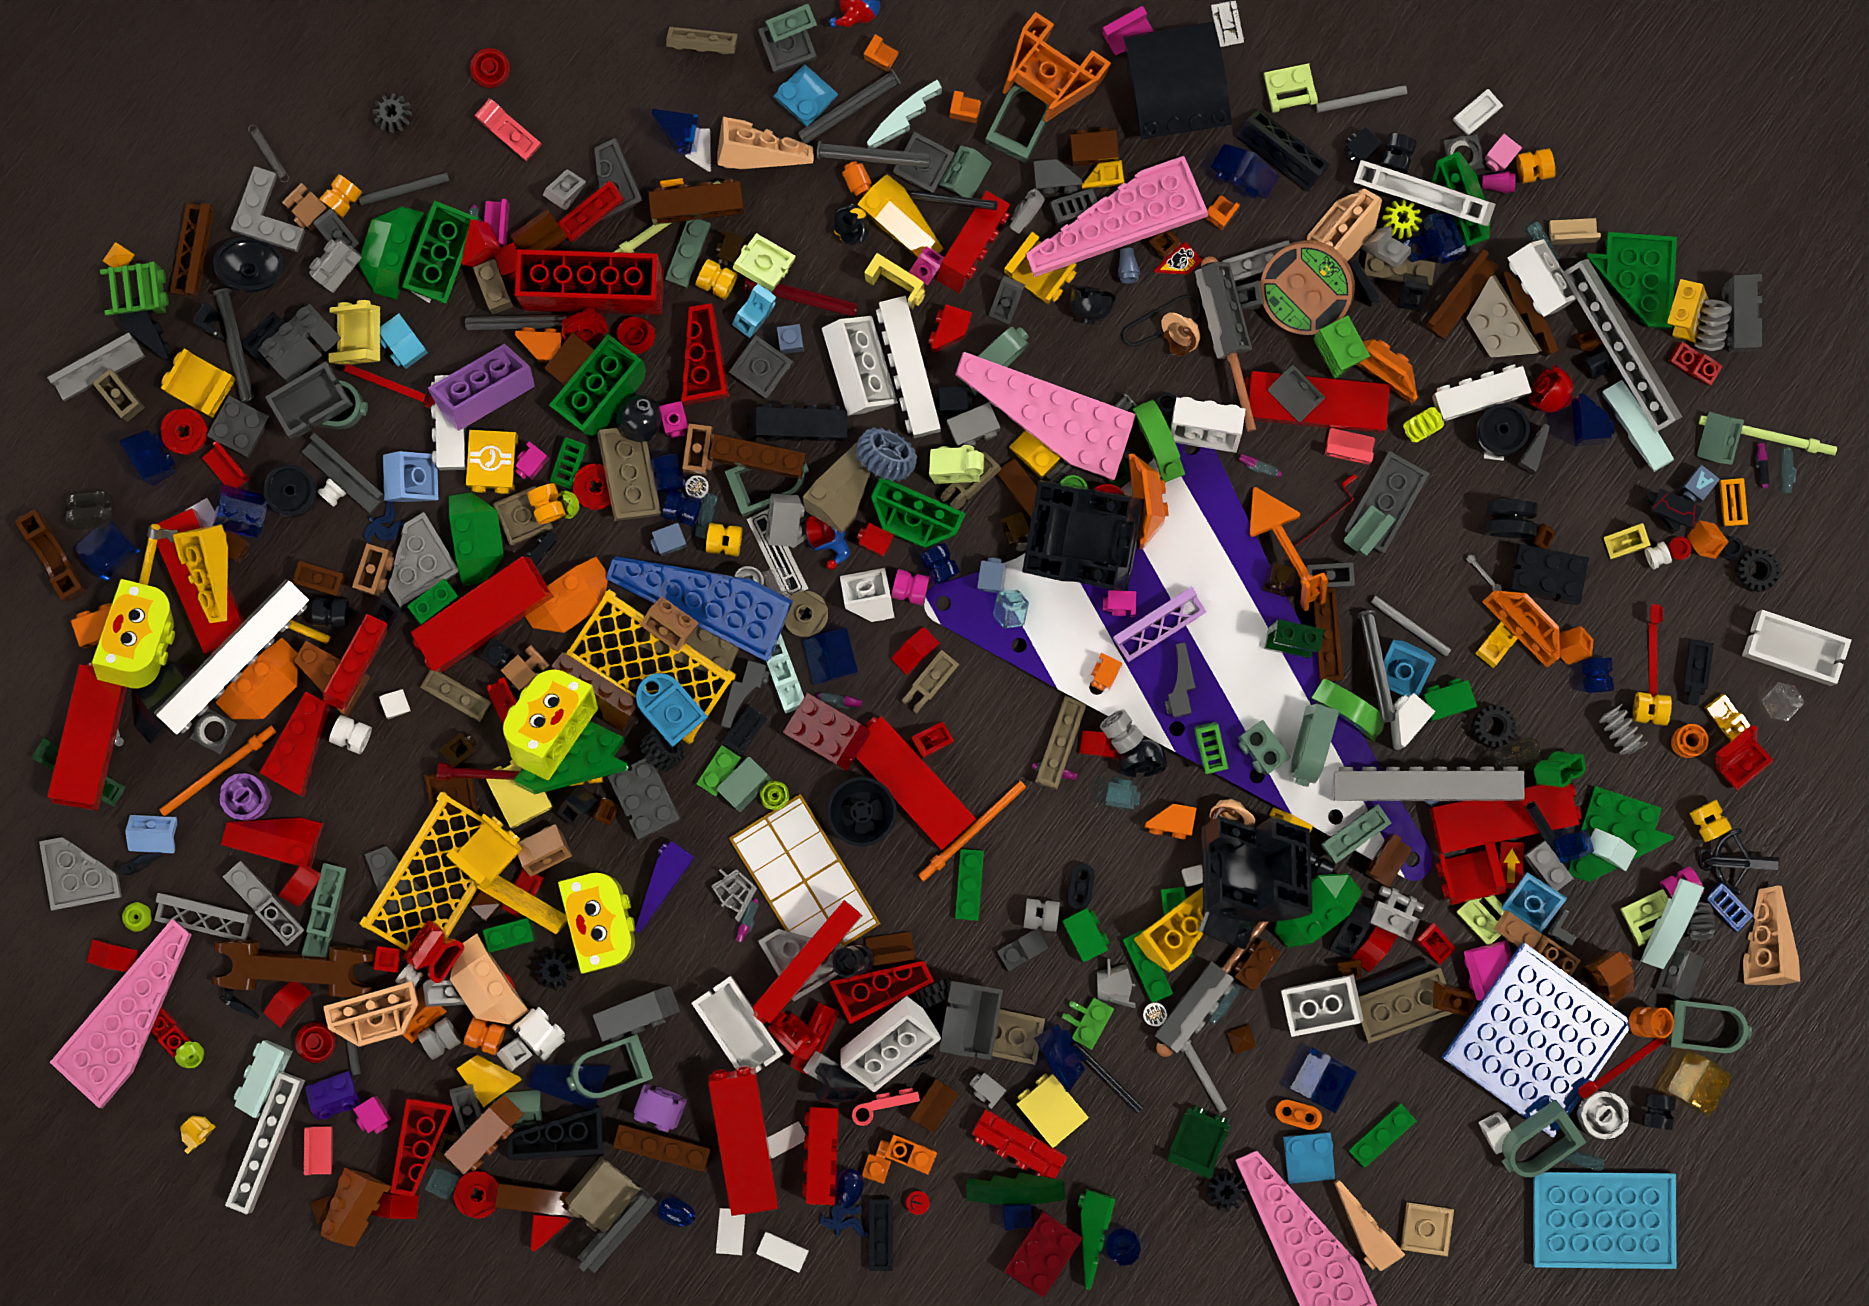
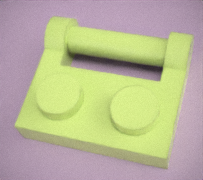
[1264,63,1318,113]
[1620,889,1668,947]
[1456,895,1504,945]

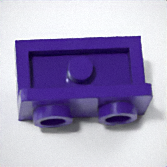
[305,1071,361,1120]

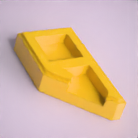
[1082,160,1124,189]
[1269,807,1313,832]

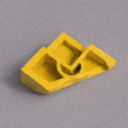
[457,1055,522,1107]

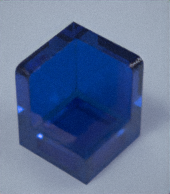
[1554,829,1594,863]
[1003,1204,1032,1230]

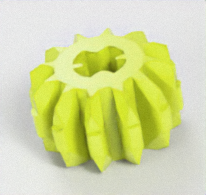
[1382,199,1422,239]
[1403,407,1444,442]

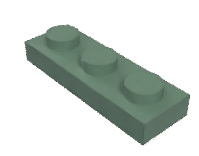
[665,220,711,289]
[1321,804,1391,864]

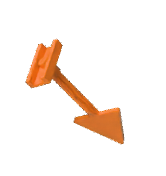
[1250,487,1328,611]

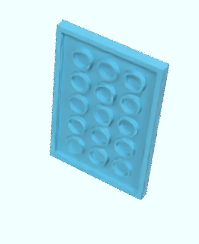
[1533,1172,1676,1269]

